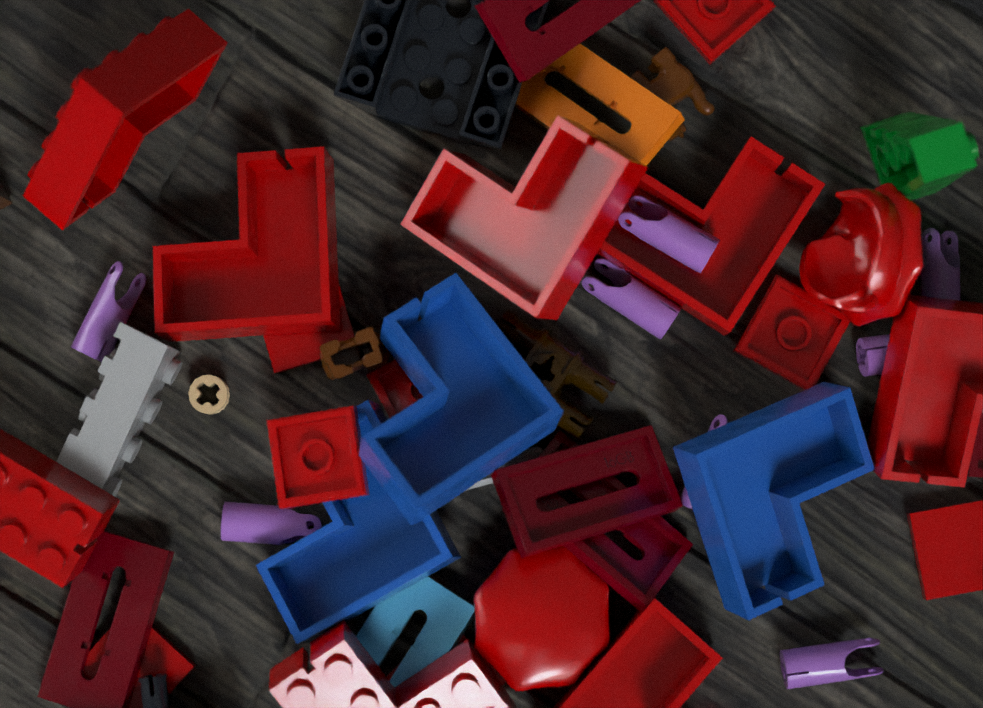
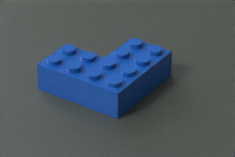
[359,273,564,527]
[673,382,875,620]
[256,400,461,644]

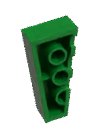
[860,112,979,201]

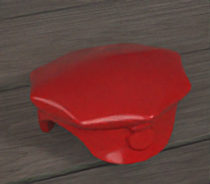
[799,183,923,327]
[474,546,610,691]

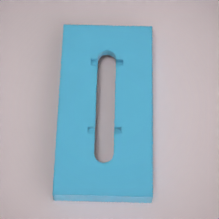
[356,576,475,688]

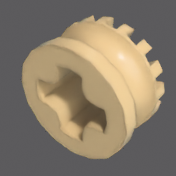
[188,375,230,414]

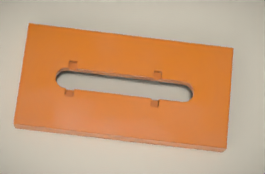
[515,44,685,166]

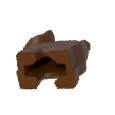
[630,47,715,141]
[319,327,391,380]

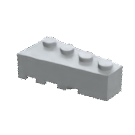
[56,322,182,496]

